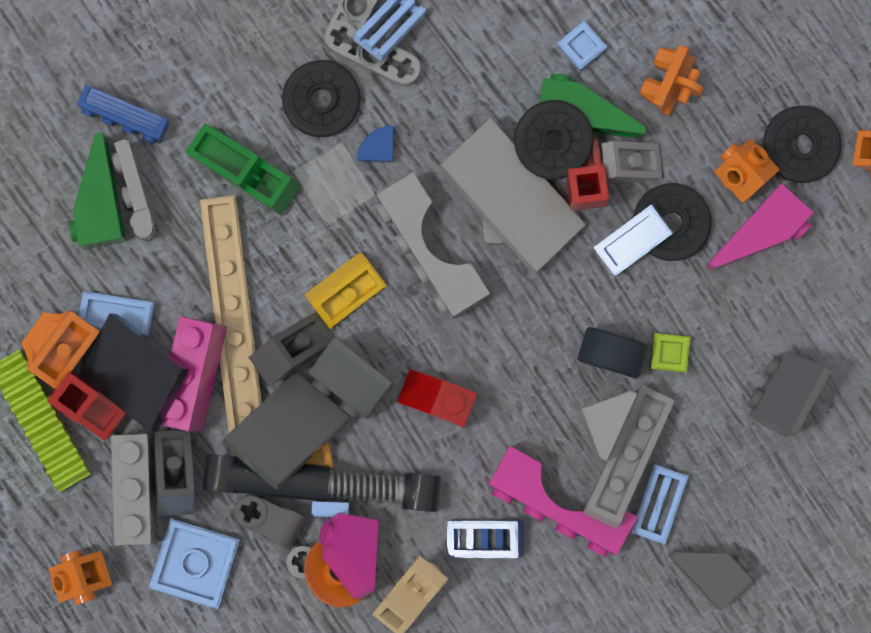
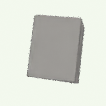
[577,391,637,462]

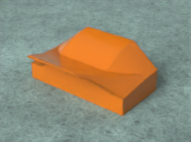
[21,310,100,389]

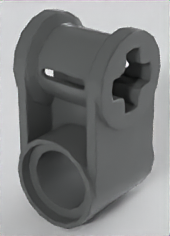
[234,494,306,550]

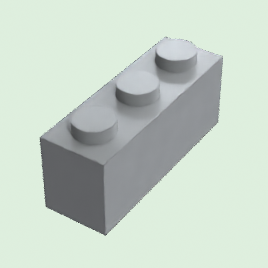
[111,434,156,546]

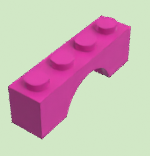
[488,446,638,558]

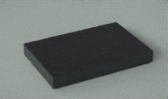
[79,313,189,432]

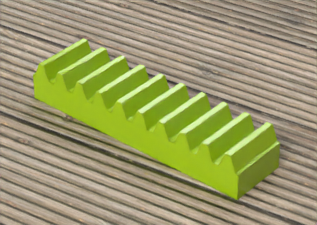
[0,349,93,492]

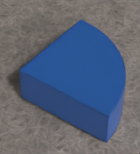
[357,125,394,163]

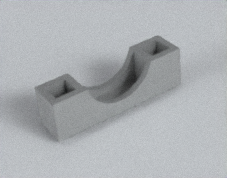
[375,172,490,319]

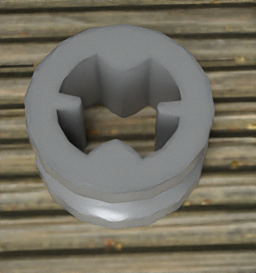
[286,545,311,579]

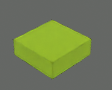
[650,333,690,373]

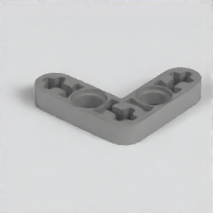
[325,0,420,87]

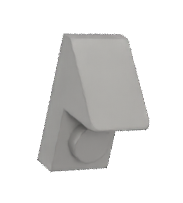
[602,141,662,184]

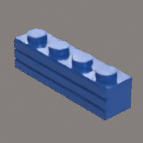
[77,85,170,144]

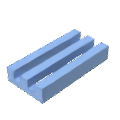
[353,0,426,61]
[630,464,689,544]

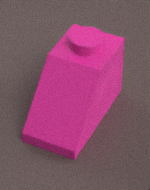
[319,513,379,599]

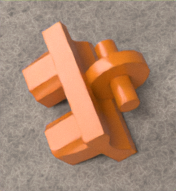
[640,45,704,117]

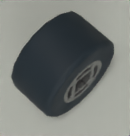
[577,327,648,378]

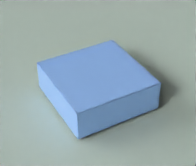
[557,21,607,72]
[312,501,350,517]

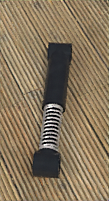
[202,454,441,512]

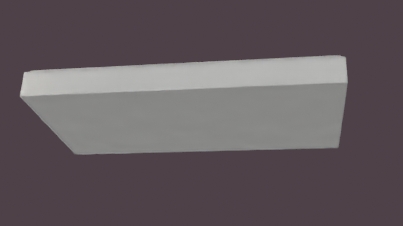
[437,118,586,273]

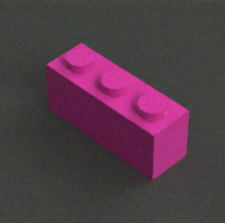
[161,316,227,432]

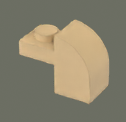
[372,556,448,633]

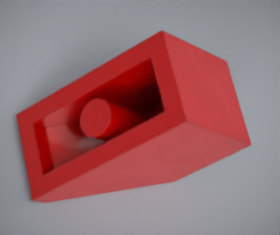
[397,369,477,428]

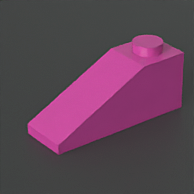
[705,183,814,271]

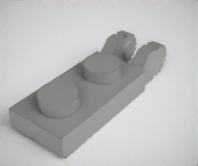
[111,139,158,241]

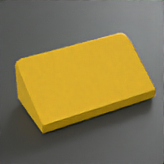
[305,252,387,329]

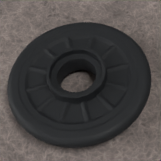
[282,60,360,137]
[514,100,594,180]
[763,106,841,183]
[633,183,712,261]

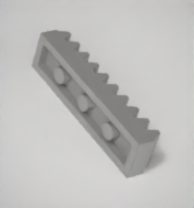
[583,385,675,529]

